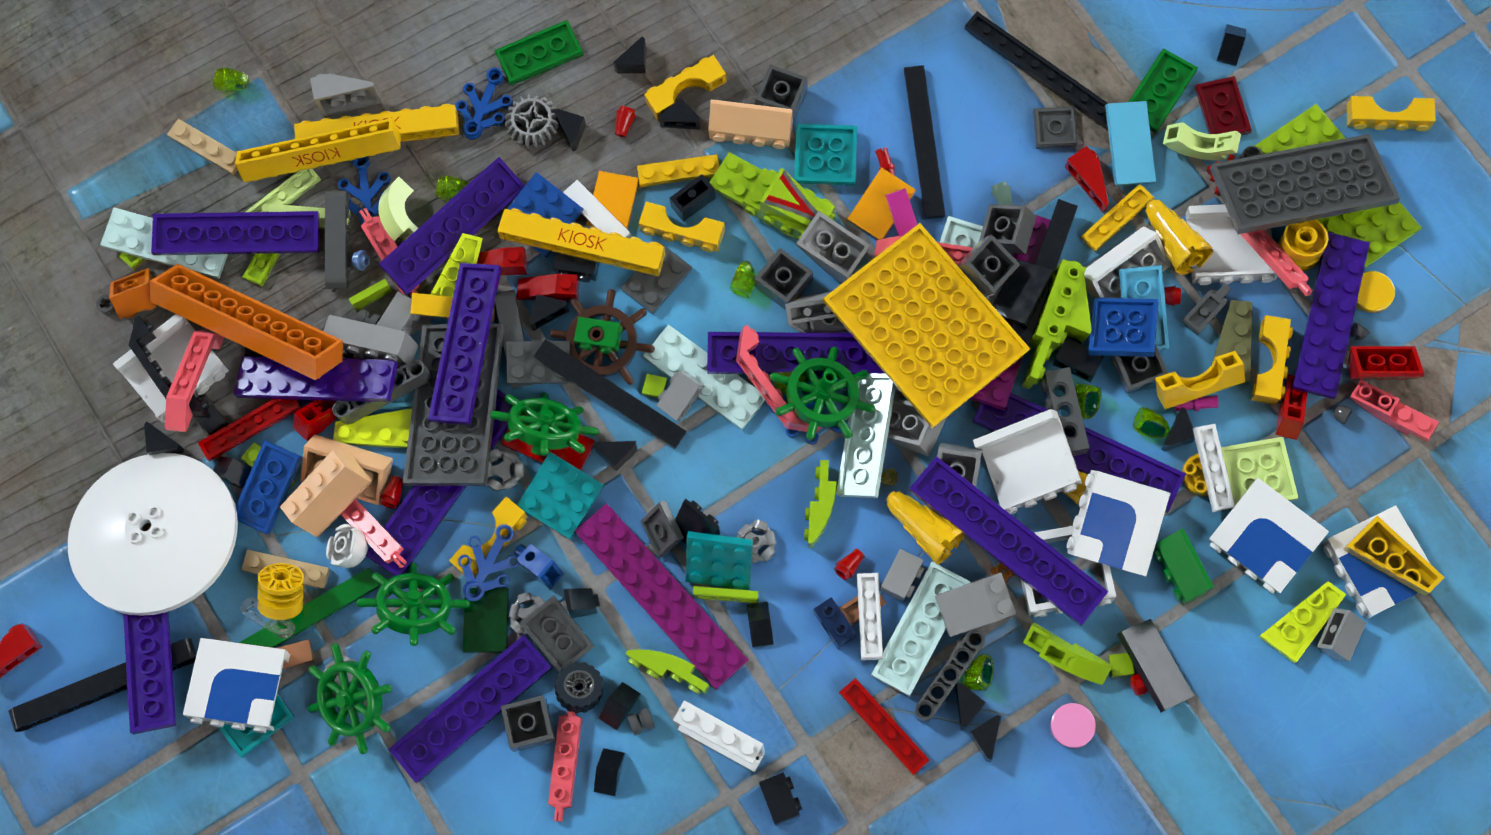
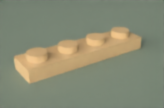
[167,119,238,176]
[241,550,331,590]

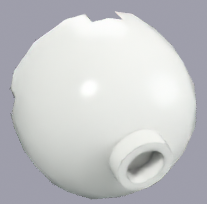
[326,524,368,568]

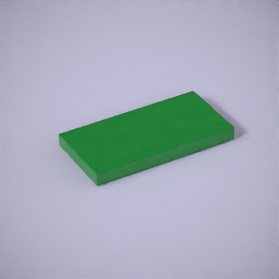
[494,20,584,86]
[1128,48,1198,134]

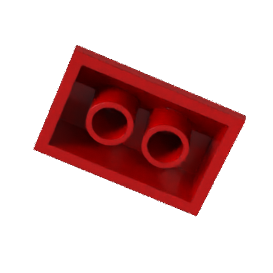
[1347,346,1424,380]

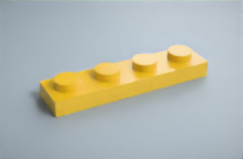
[637,154,719,187]

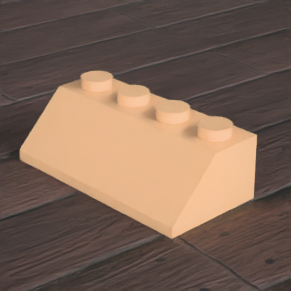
[708,99,793,149]
[300,434,393,505]
[280,449,371,537]

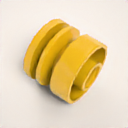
[1278,219,1329,272]
[257,563,304,620]

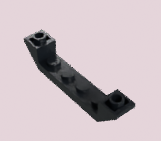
[129,315,211,419]

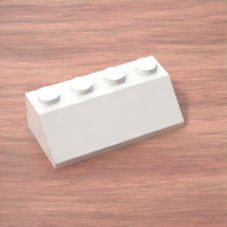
[1084,226,1172,298]

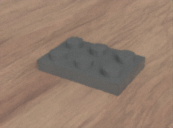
[621,242,692,315]
[506,341,571,384]
[519,595,594,673]

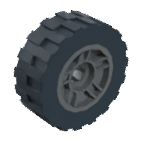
[555,662,603,713]

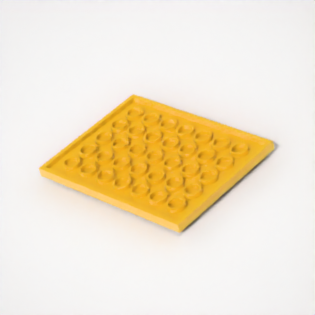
[823,223,1030,429]

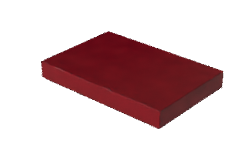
[1194,76,1252,135]

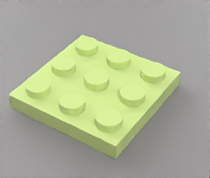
[1221,437,1298,505]

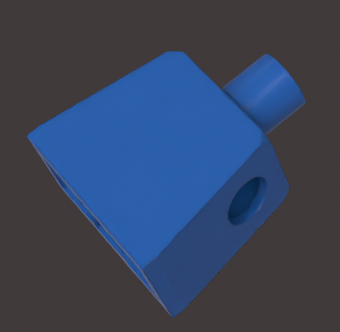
[514,544,564,590]

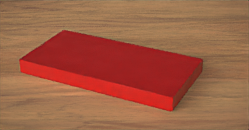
[501,415,595,471]

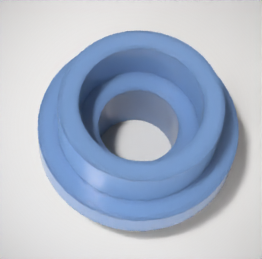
[352,250,370,271]

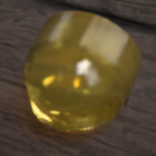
[881,468,898,486]

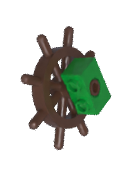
[550,289,655,385]

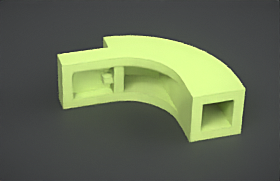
[1163,122,1241,160]
[378,177,418,241]

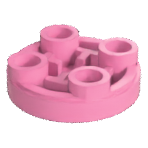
[1050,703,1096,748]

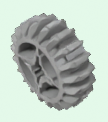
[505,94,560,148]

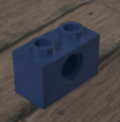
[813,597,856,649]

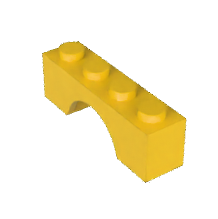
[644,55,727,121]
[1347,96,1436,131]
[639,202,725,252]
[1251,315,1293,405]
[1155,351,1245,409]
[449,497,528,578]

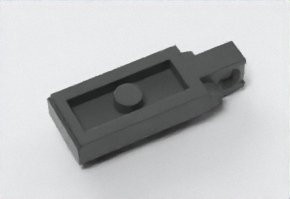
[1182,283,1231,336]

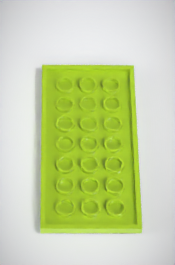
[1255,104,1422,269]

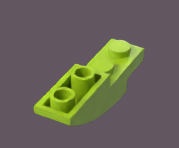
[804,460,837,548]
[1023,623,1113,685]
[626,649,710,695]

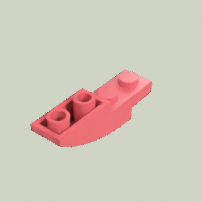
[1350,380,1439,442]

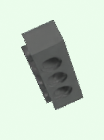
[1040,367,1089,456]

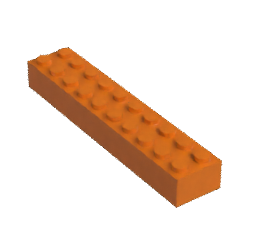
[149,264,343,380]

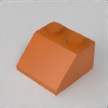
[109,268,157,319]

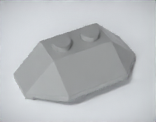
[785,292,850,333]

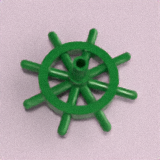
[770,347,875,440]
[490,392,599,456]
[356,562,470,646]
[307,643,392,754]

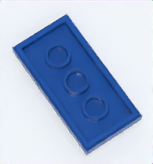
[236,440,303,535]

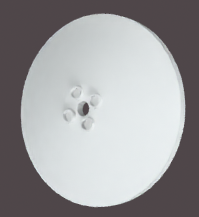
[68,453,238,616]

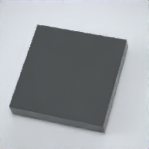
[1033,107,1077,149]
[641,501,684,558]

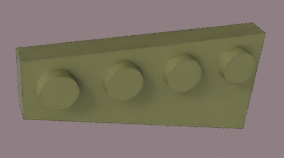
[1211,300,1252,384]

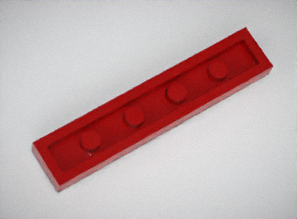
[198,399,301,462]
[839,678,930,776]

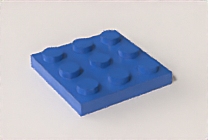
[499,172,584,258]
[1089,298,1159,357]

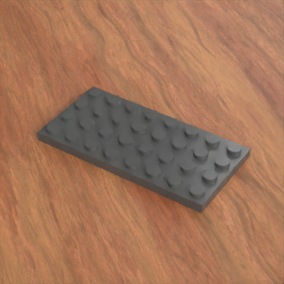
[1210,134,1400,235]
[403,323,504,486]

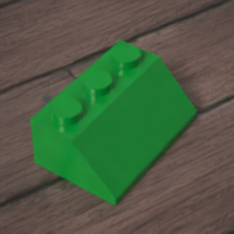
[1153,528,1214,606]

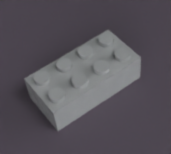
[323,315,419,369]

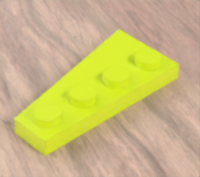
[430,233,483,297]
[333,408,412,449]
[1259,581,1346,664]

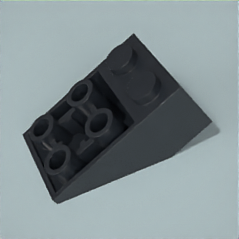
[675,499,720,545]

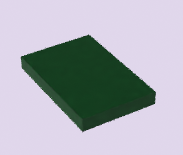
[463,587,509,653]

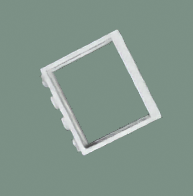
[1021,526,1116,617]

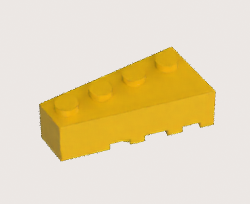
[1343,515,1445,596]

